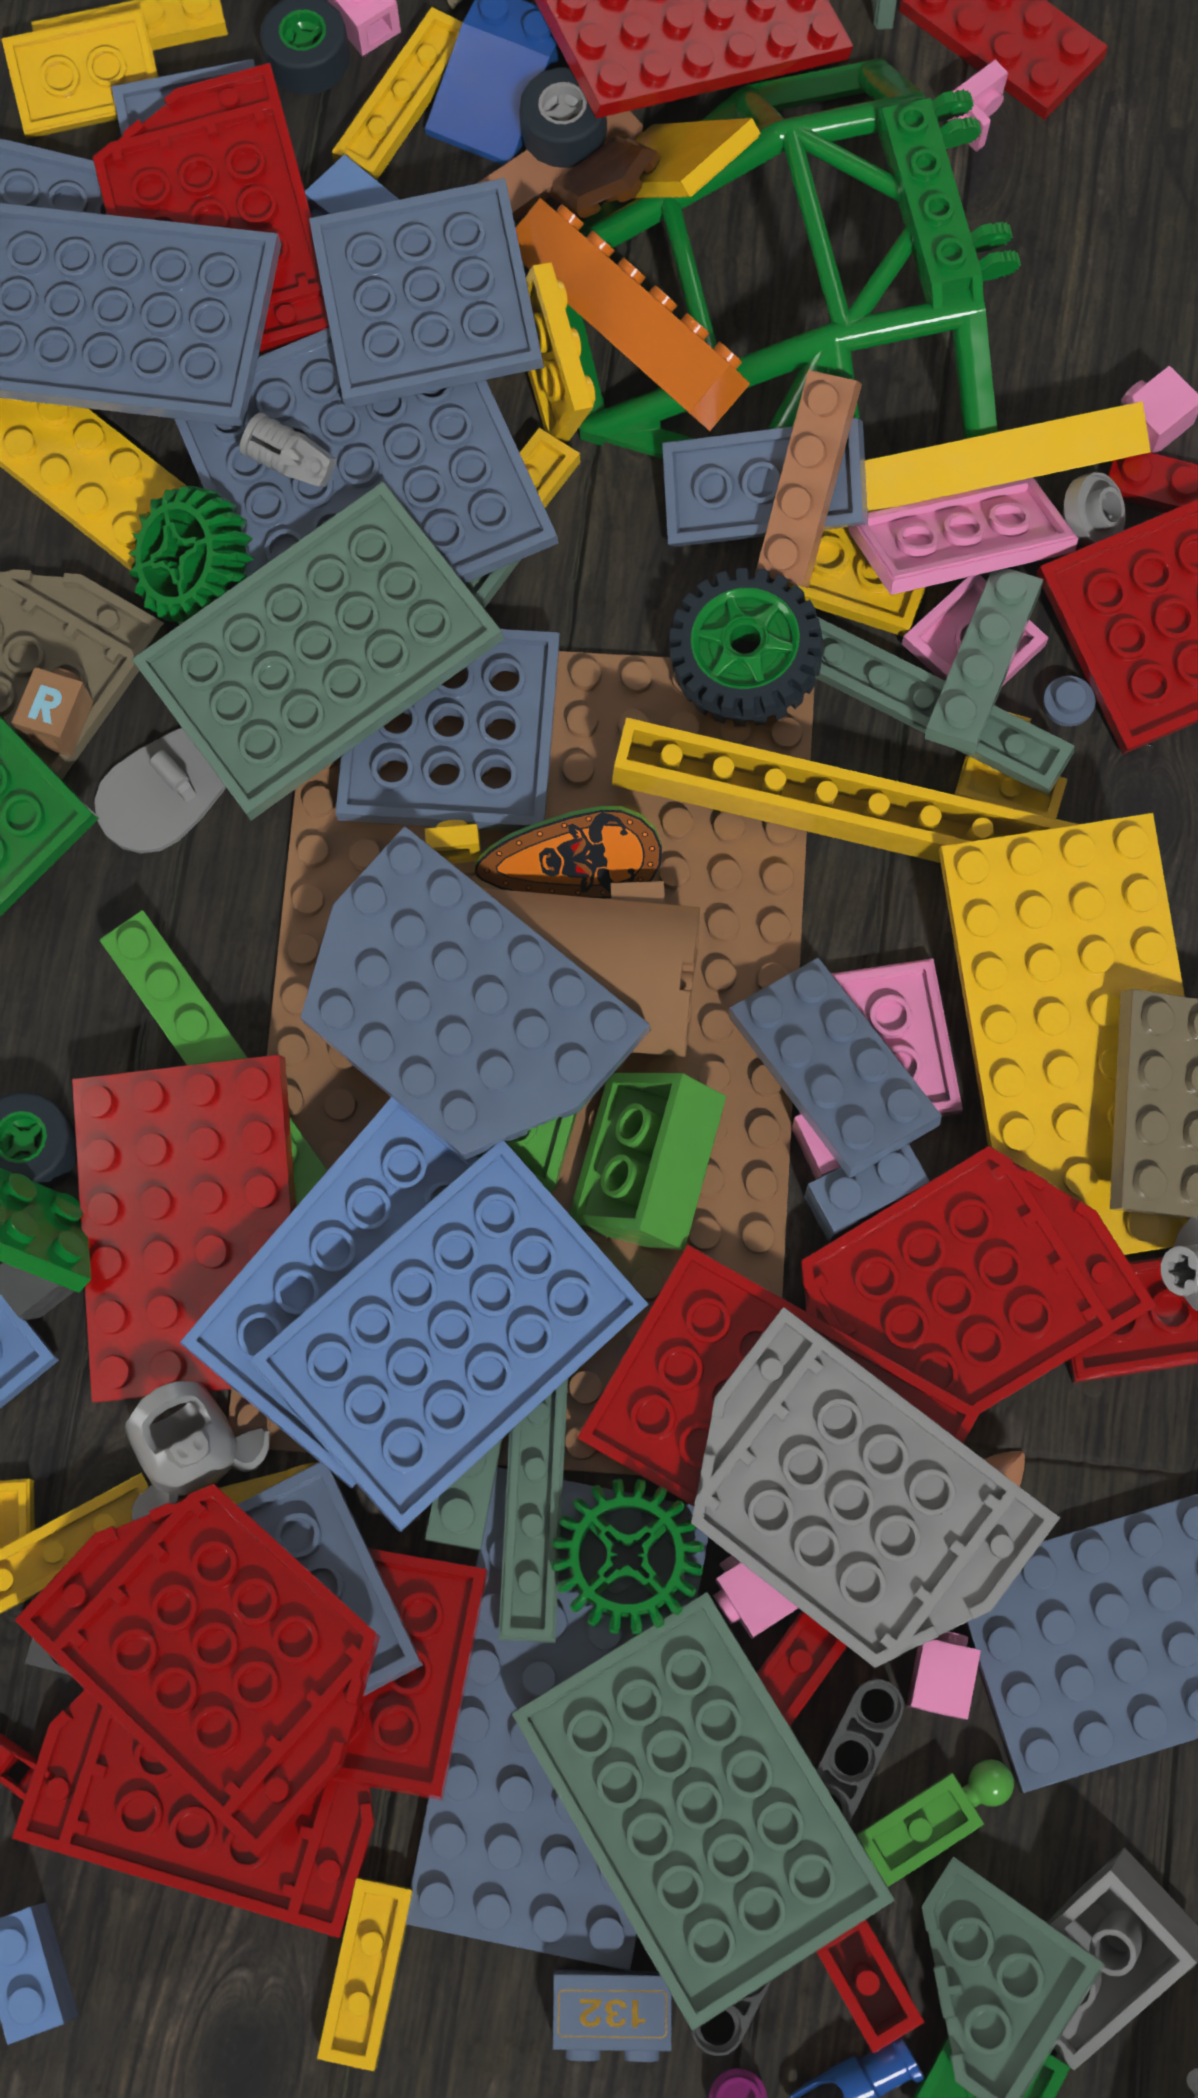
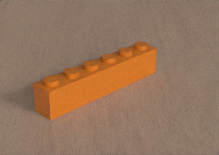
[516,198,750,431]

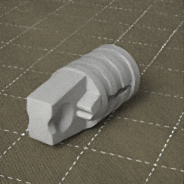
[240,412,337,487]

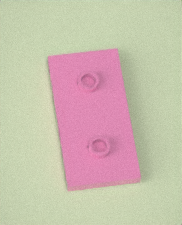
[849,478,1078,595]

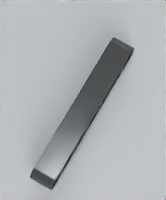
[692,1679,904,2056]

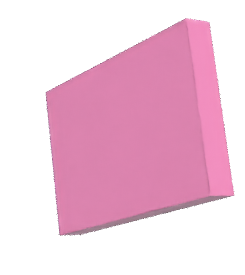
[831,958,963,1117]

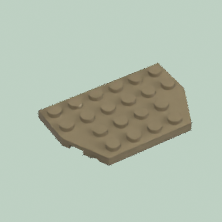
[0,569,168,780]

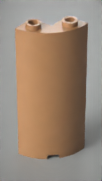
[482,888,700,1057]

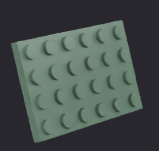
[132,482,504,821]
[512,1592,895,2031]

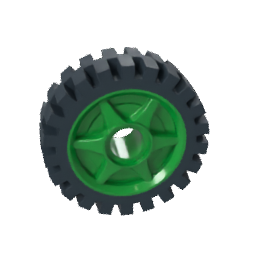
[669,568,823,727]

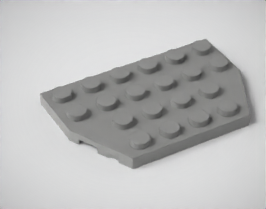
[691,1307,1060,1668]

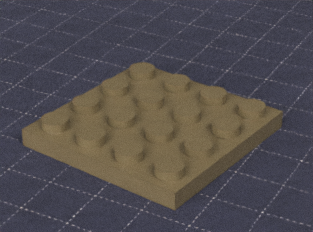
[1110,989,1198,1219]

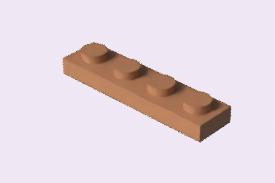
[755,370,862,588]

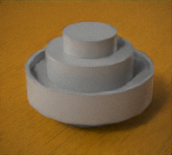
[1063,472,1126,547]

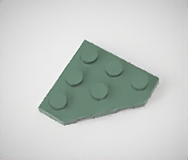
[922,1857,1105,2098]

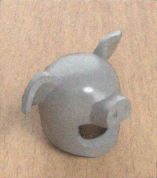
[125,1382,270,1521]

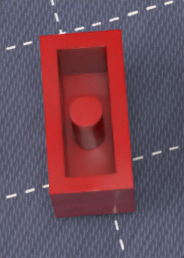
[816,1920,924,2054]

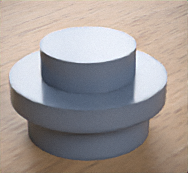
[1043,676,1095,726]

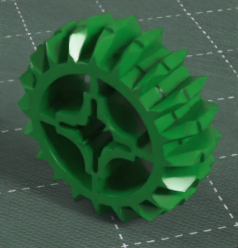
[128,486,255,625]
[551,1479,704,1635]

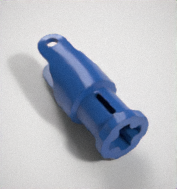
[788,2036,925,2098]

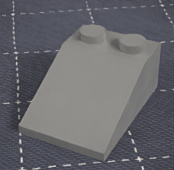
[1046,1847,1198,2070]

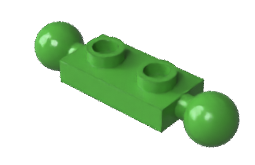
[855,1759,1014,1887]

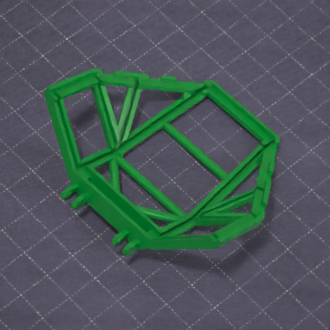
[566,58,1021,512]

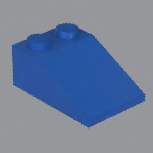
[425,0,567,165]

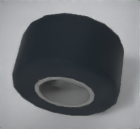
[519,67,607,168]

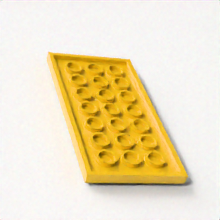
[938,813,1189,1255]

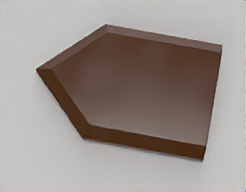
[551,136,661,218]

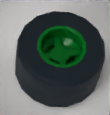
[261,0,350,94]
[0,1091,77,1189]

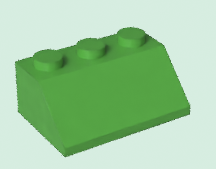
[569,1073,726,1250]

